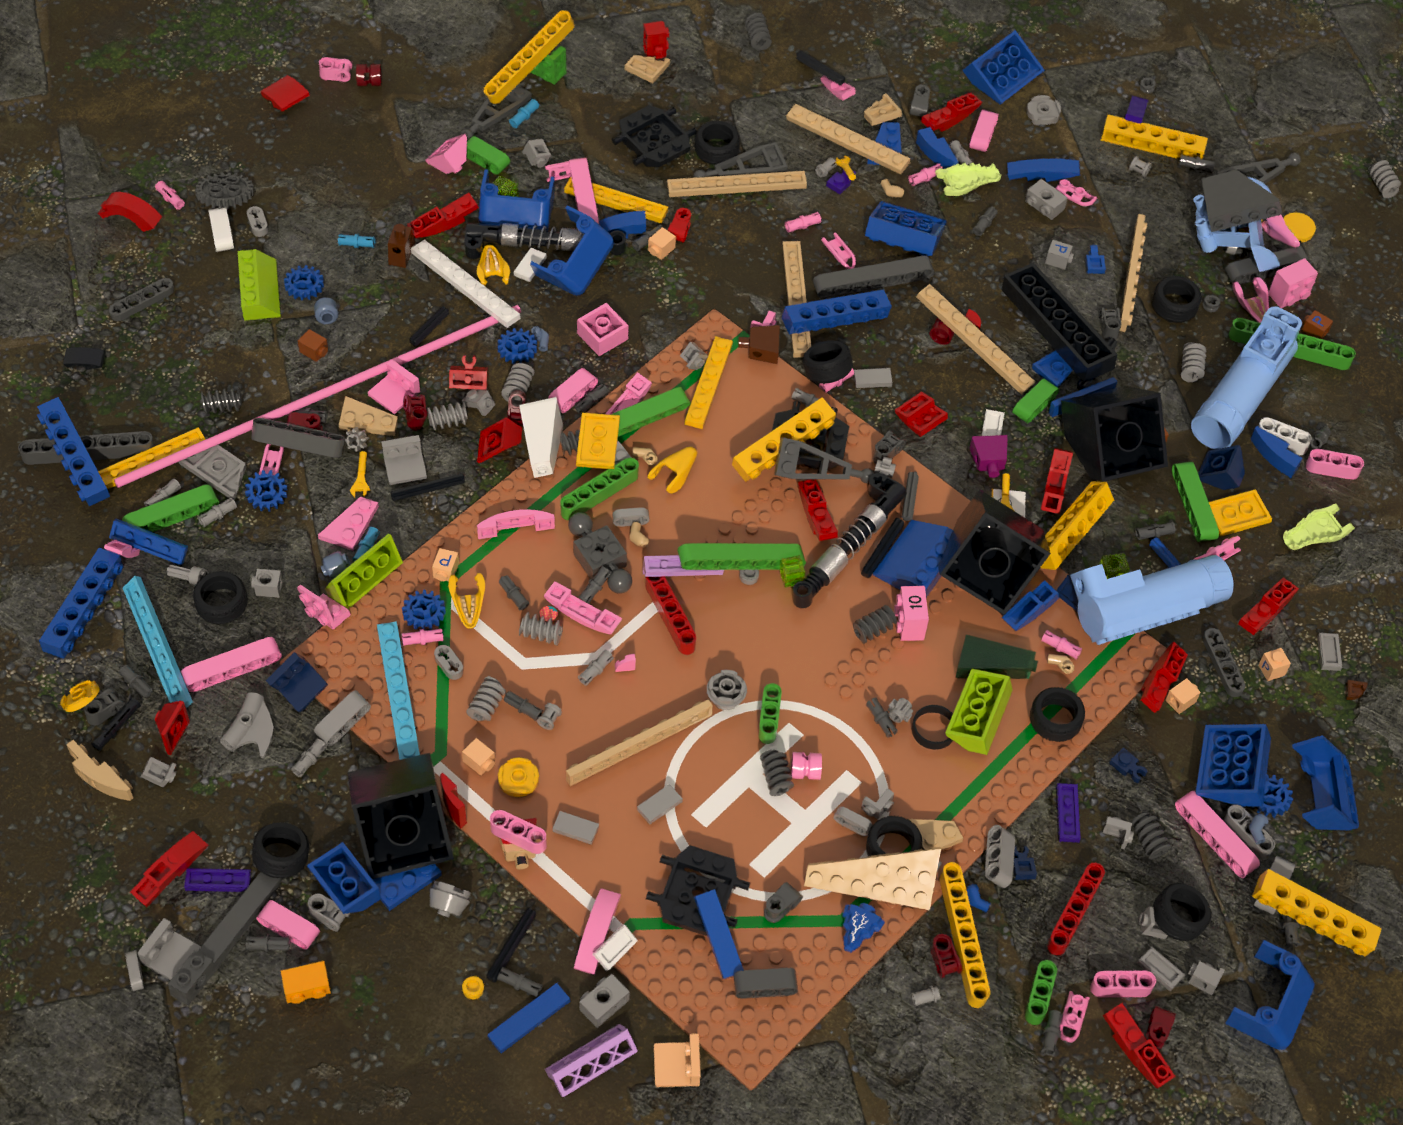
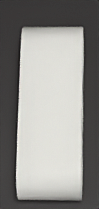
[209,207,234,252]
[1258,418,1312,455]

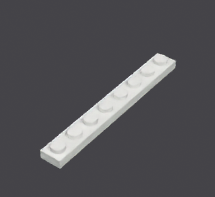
[411,240,520,328]

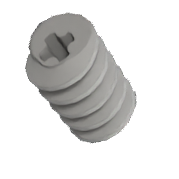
[1368,160,1401,198]
[1181,342,1207,382]
[501,363,535,404]
[427,401,467,431]
[519,612,563,646]
[466,676,506,721]

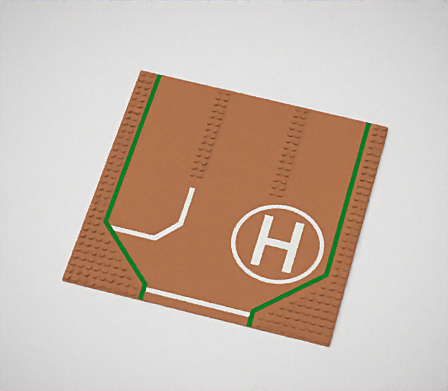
[280,310,1167,1090]

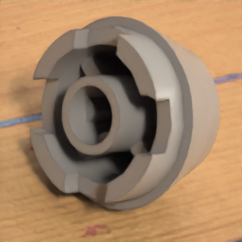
[707,670,747,710]
[430,881,471,918]

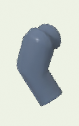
[531,326,549,351]
[1249,814,1268,844]

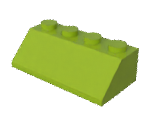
[238,249,281,321]
[325,534,403,609]
[945,669,1013,755]

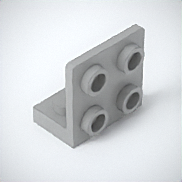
[381,435,427,485]
[138,918,201,980]

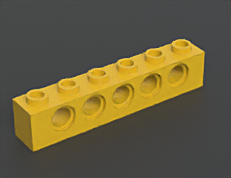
[1101,115,1208,159]
[732,397,836,482]
[1040,481,1114,570]
[1252,869,1382,956]

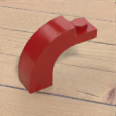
[98,192,162,232]
[1041,448,1073,514]

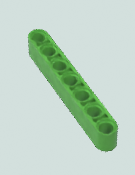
[1229,318,1356,370]
[677,543,806,570]

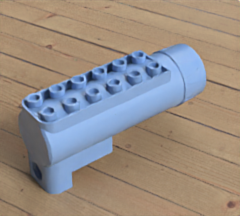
[1191,307,1302,449]
[1070,555,1234,645]

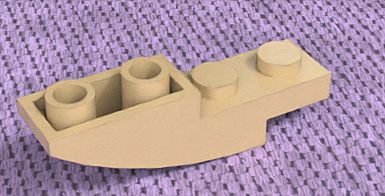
[66,740,133,801]

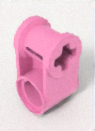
[319,57,352,82]

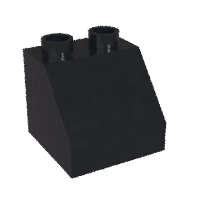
[1061,386,1168,482]
[938,489,1051,615]
[348,753,454,879]

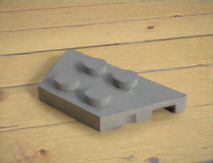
[179,445,246,500]

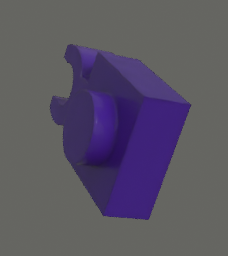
[826,169,856,194]

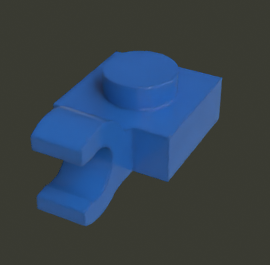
[1085,245,1106,274]

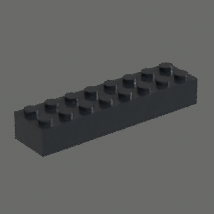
[1002,263,1117,383]

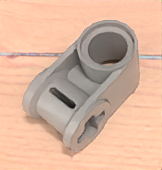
[308,894,350,932]

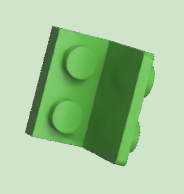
[527,46,566,85]

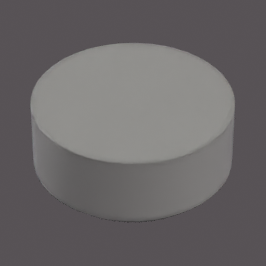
[739,570,759,585]

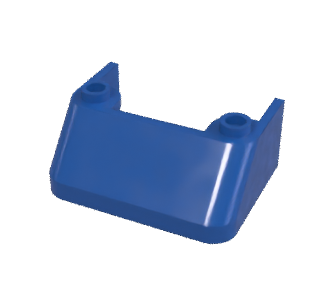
[479,169,555,231]
[530,205,614,296]
[1292,735,1359,831]
[1225,940,1315,1050]

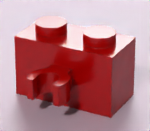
[643,21,669,59]
[449,355,489,390]

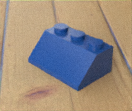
[307,842,381,914]

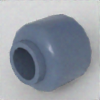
[314,297,338,324]
[321,551,351,580]

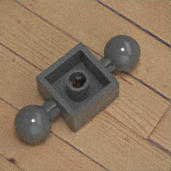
[568,512,632,594]

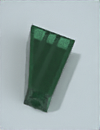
[955,635,1038,679]

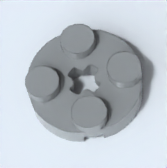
[1027,95,1061,125]

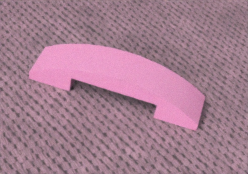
[606,372,652,415]
[477,510,555,539]
[544,581,622,634]
[574,889,621,975]

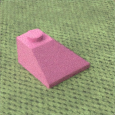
[425,134,467,174]

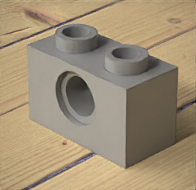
[1025,179,1068,220]
[579,974,630,1028]

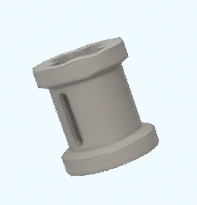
[1129,156,1152,177]
[537,703,562,730]

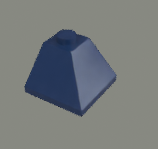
[1198,445,1245,490]

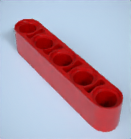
[645,576,696,655]
[1047,863,1105,956]

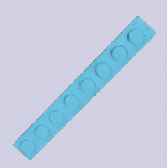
[123,576,193,708]
[377,621,420,760]

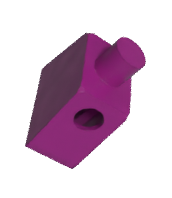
[970,435,1008,478]

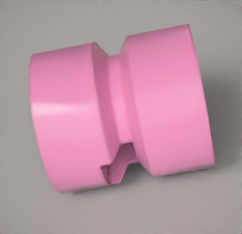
[791,752,822,780]

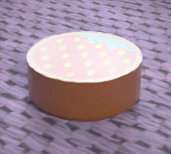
[539,605,559,624]

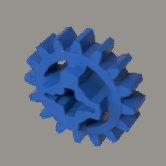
[284,265,324,301]
[498,328,537,364]
[245,470,288,512]
[402,590,446,630]
[1251,774,1293,818]

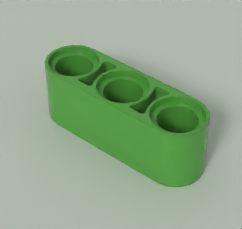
[466,136,510,175]
[1012,378,1059,424]
[758,683,782,744]
[1025,960,1057,1025]

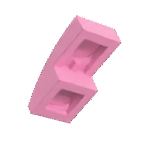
[821,76,856,101]
[104,540,140,558]

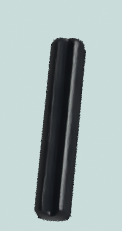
[409,306,449,347]

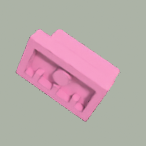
[368,359,420,414]
[297,585,351,630]

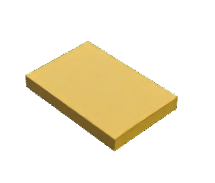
[576,413,620,469]
[1209,489,1272,537]

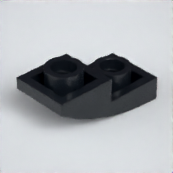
[63,347,106,369]

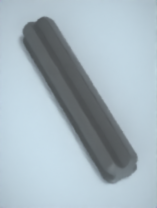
[902,471,919,521]

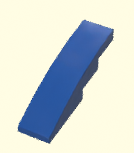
[1007,159,1080,182]

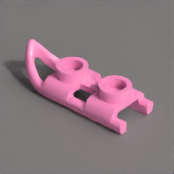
[545,161,588,182]
[1055,179,1097,206]
[822,232,856,269]
[259,444,284,476]
[1193,536,1241,560]
[1059,991,1090,1043]

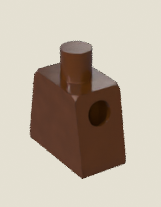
[388,224,415,268]
[738,325,780,364]

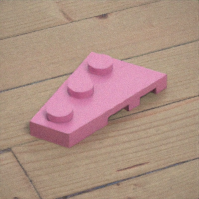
[318,497,379,551]

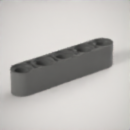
[1225,246,1311,284]
[251,418,345,458]

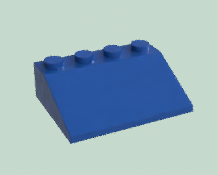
[962,30,1045,104]
[865,201,947,256]
[873,520,953,598]
[1196,724,1271,807]

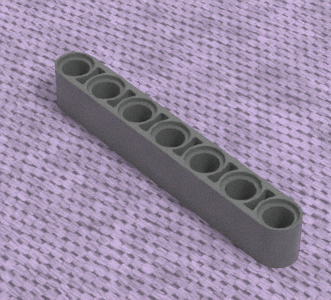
[813,256,935,298]
[18,431,155,465]

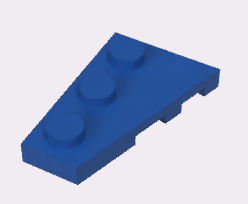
[867,122,902,165]
[1032,350,1073,388]
[372,864,442,911]

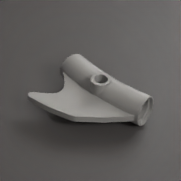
[220,692,274,758]

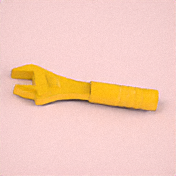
[834,156,856,180]
[350,451,370,498]
[1001,473,1014,510]

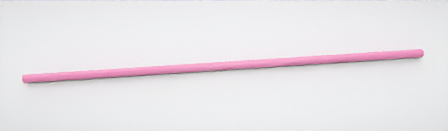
[114,305,521,488]

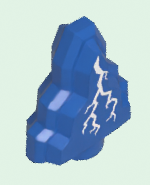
[842,903,885,953]

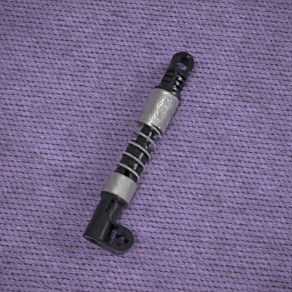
[464,223,626,259]
[793,473,907,608]

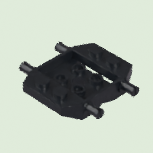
[612,105,697,167]
[768,401,849,474]
[646,845,751,936]

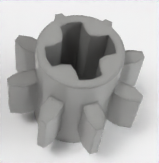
[344,427,369,452]
[874,457,896,478]
[888,698,913,723]

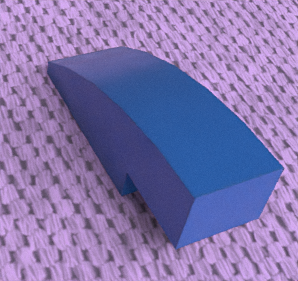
[916,127,958,169]
[599,211,646,239]
[1251,426,1303,478]
[1002,580,1059,631]

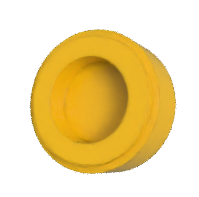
[462,976,484,999]

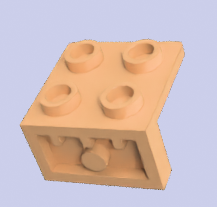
[654,1034,700,1087]

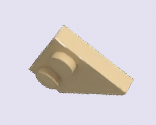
[625,55,670,83]
[864,94,902,126]
[909,819,963,851]

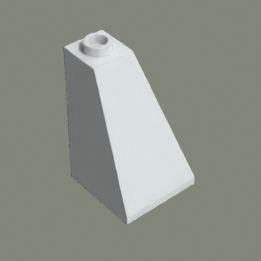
[519,397,563,478]

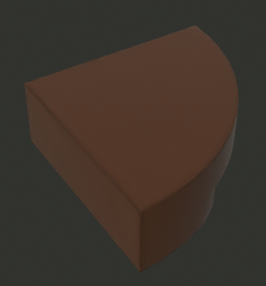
[1346,680,1368,700]

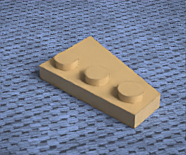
[339,396,398,436]

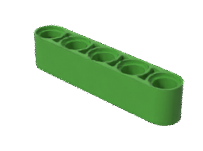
[611,387,691,436]
[560,458,639,520]
[1172,461,1219,542]
[122,485,219,532]

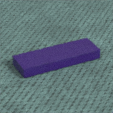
[1125,96,1148,124]
[1056,783,1080,843]
[184,868,252,892]

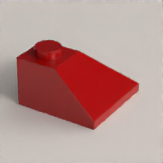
[477,417,522,464]
[155,701,190,755]

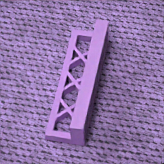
[642,555,724,577]
[545,1024,638,1097]

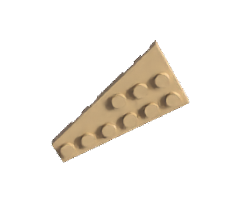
[804,847,941,910]

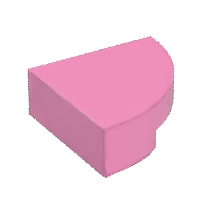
[615,654,636,672]

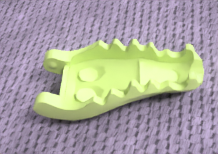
[935,163,1001,196]
[1283,503,1355,550]

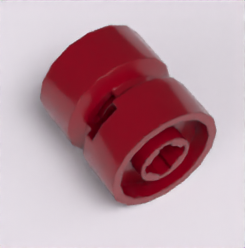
[356,64,382,86]
[929,317,955,345]

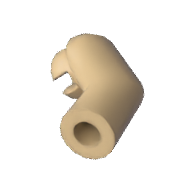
[880,179,904,197]
[632,447,657,465]
[630,522,649,547]
[1047,654,1074,674]

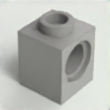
[251,569,283,598]

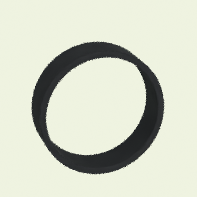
[912,705,953,750]

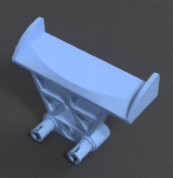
[1193,177,1280,272]

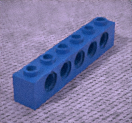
[781,290,892,334]
[37,397,110,506]
[39,548,123,659]

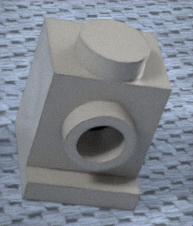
[522,139,551,168]
[1188,961,1225,995]

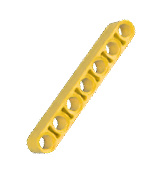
[484,10,575,104]
[939,862,990,1008]

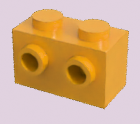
[281,961,331,1004]

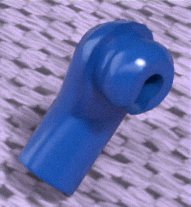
[966,884,991,913]

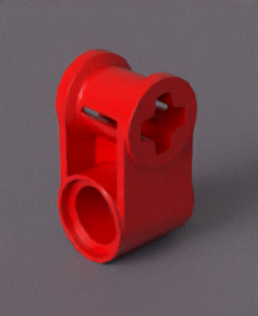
[668,208,691,243]

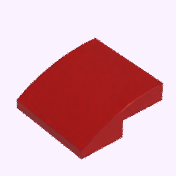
[260,75,310,111]
[895,392,948,437]
[440,772,467,829]

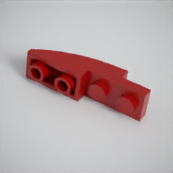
[921,92,982,132]
[407,193,479,238]
[797,479,838,541]
[1238,577,1299,635]
[1140,642,1188,713]
[130,831,209,907]
[1103,1003,1176,1089]

